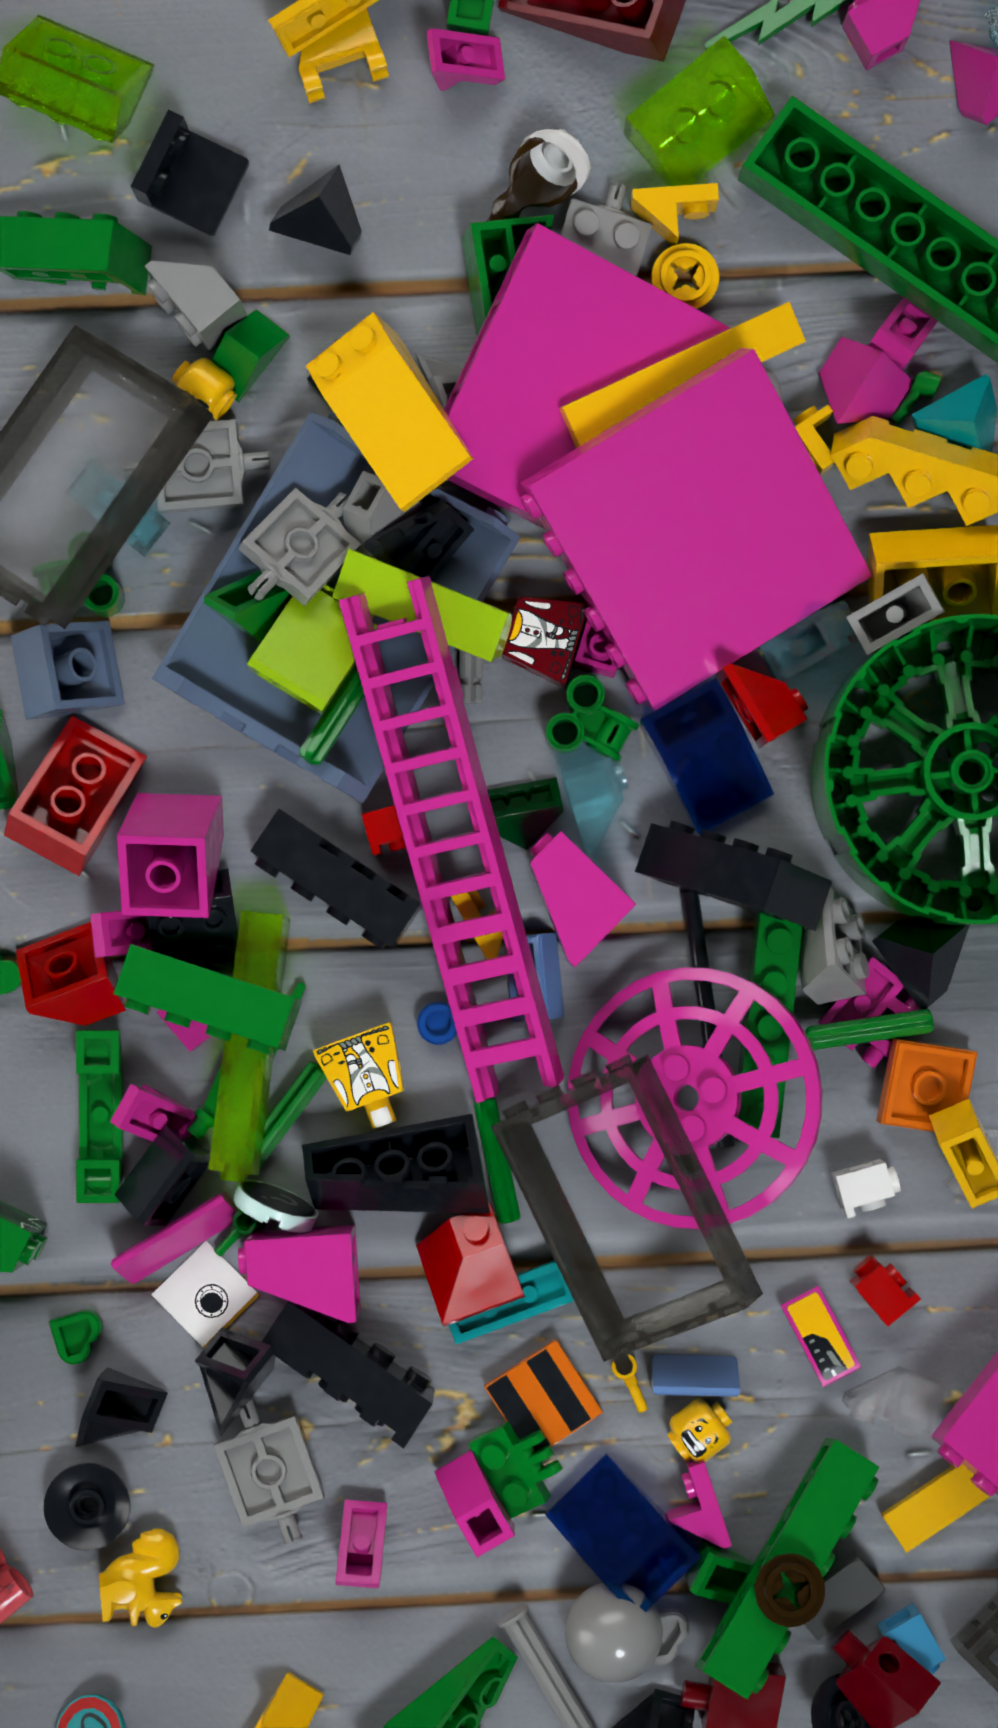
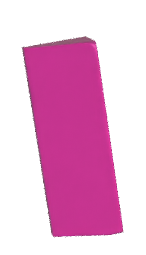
[110,1191,238,1284]

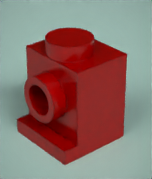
[361,805,406,857]
[849,1255,921,1327]

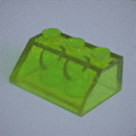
[0,15,154,143]
[623,36,775,186]

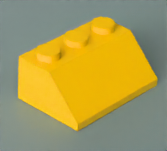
[867,525,998,622]

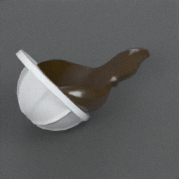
[487,129,591,221]

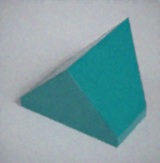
[912,374,997,452]

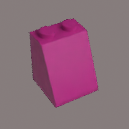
[117,793,224,918]
[529,831,636,967]
[238,1224,361,1323]

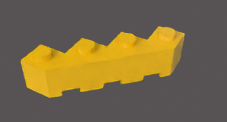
[831,416,998,526]

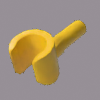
[611,1354,648,1413]

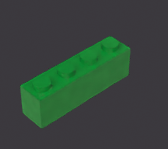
[113,944,302,1055]

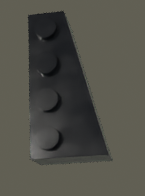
[250,808,422,950]
[635,821,832,931]
[302,1114,490,1214]

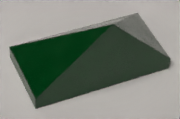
[487,777,564,850]

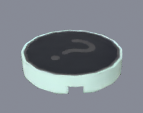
[233,1180,319,1233]

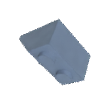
[10,621,125,720]

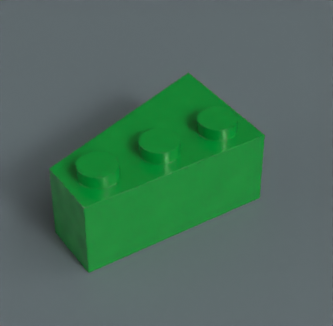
[0,211,152,296]
[461,214,554,336]

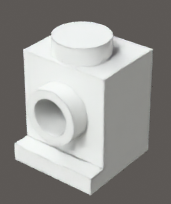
[830,1159,901,1218]

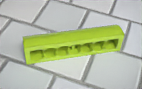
[332,548,512,662]

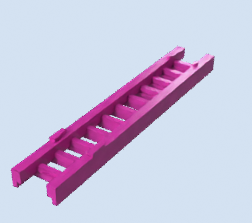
[339,576,565,1103]

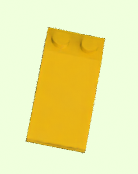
[306,312,474,512]

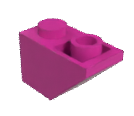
[842,0,920,70]
[434,1450,515,1557]

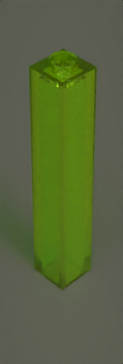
[208,910,291,1183]

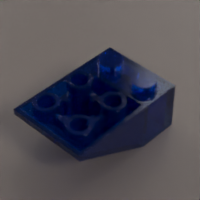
[638,677,774,835]
[545,1453,701,1613]

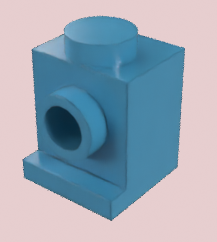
[877,1603,946,1674]

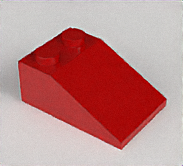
[4,716,147,876]

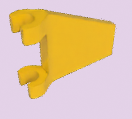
[298,9,389,104]

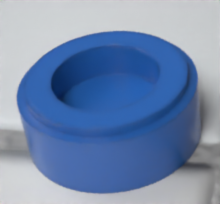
[417,1002,457,1045]

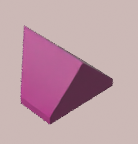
[949,40,998,125]
[818,337,914,424]

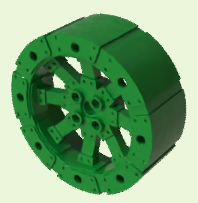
[810,614,998,925]

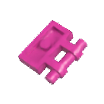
[817,956,920,1069]

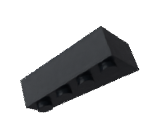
[262,1301,435,1449]

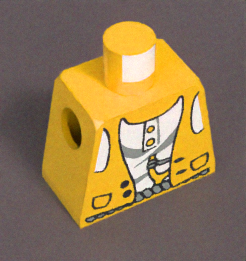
[313,1021,405,1129]

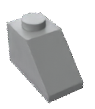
[846,573,945,655]

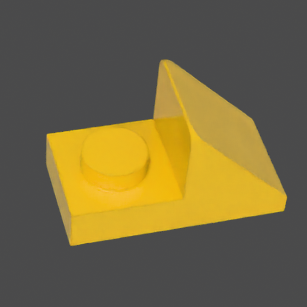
[630,183,719,246]
[450,890,503,959]
[254,1671,324,1728]

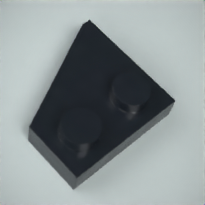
[362,500,474,581]

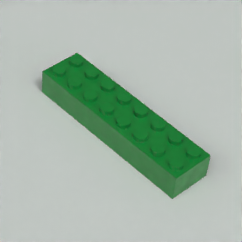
[738,96,998,363]

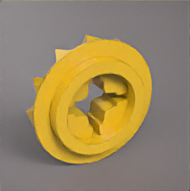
[652,243,720,309]

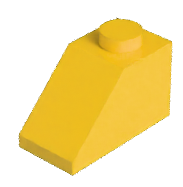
[929,1099,998,1209]

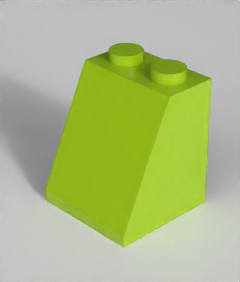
[247,585,377,715]

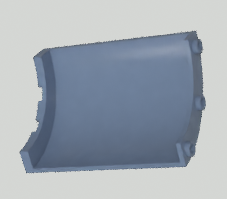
[152,411,521,803]

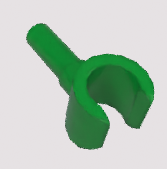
[891,371,941,424]
[214,1210,266,1256]

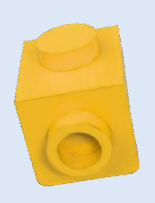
[793,404,835,476]

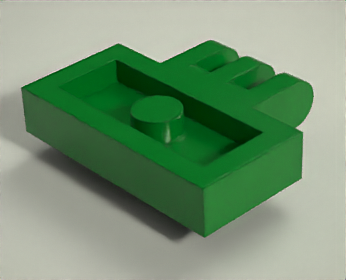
[468,1421,563,1518]

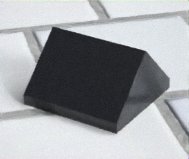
[114,1125,216,1226]

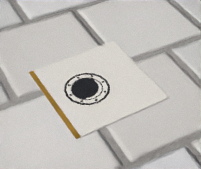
[151,1241,260,1349]

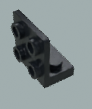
[131,109,249,236]
[147,868,243,971]

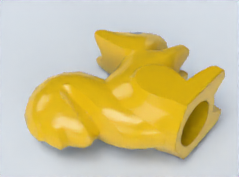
[99,1528,183,1628]

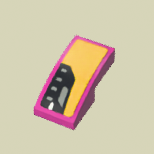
[780,1286,861,1388]

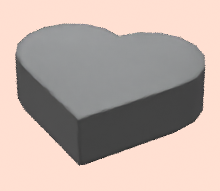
[654,1608,690,1665]

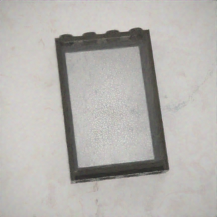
[0,325,214,629]

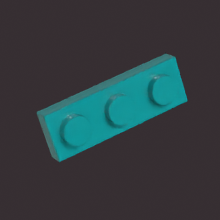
[449,1257,577,1345]

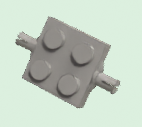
[560,182,652,277]
[124,419,271,514]
[238,488,361,606]
[213,1398,325,1544]

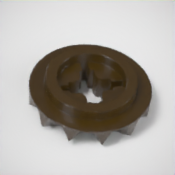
[753,1553,825,1627]

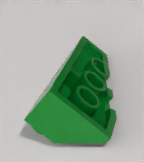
[383,1636,518,1728]

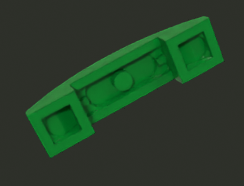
[76,1030,124,1203]

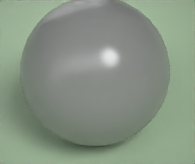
[565,1581,663,1683]

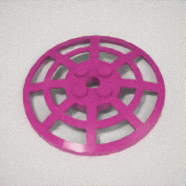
[567,967,823,1229]

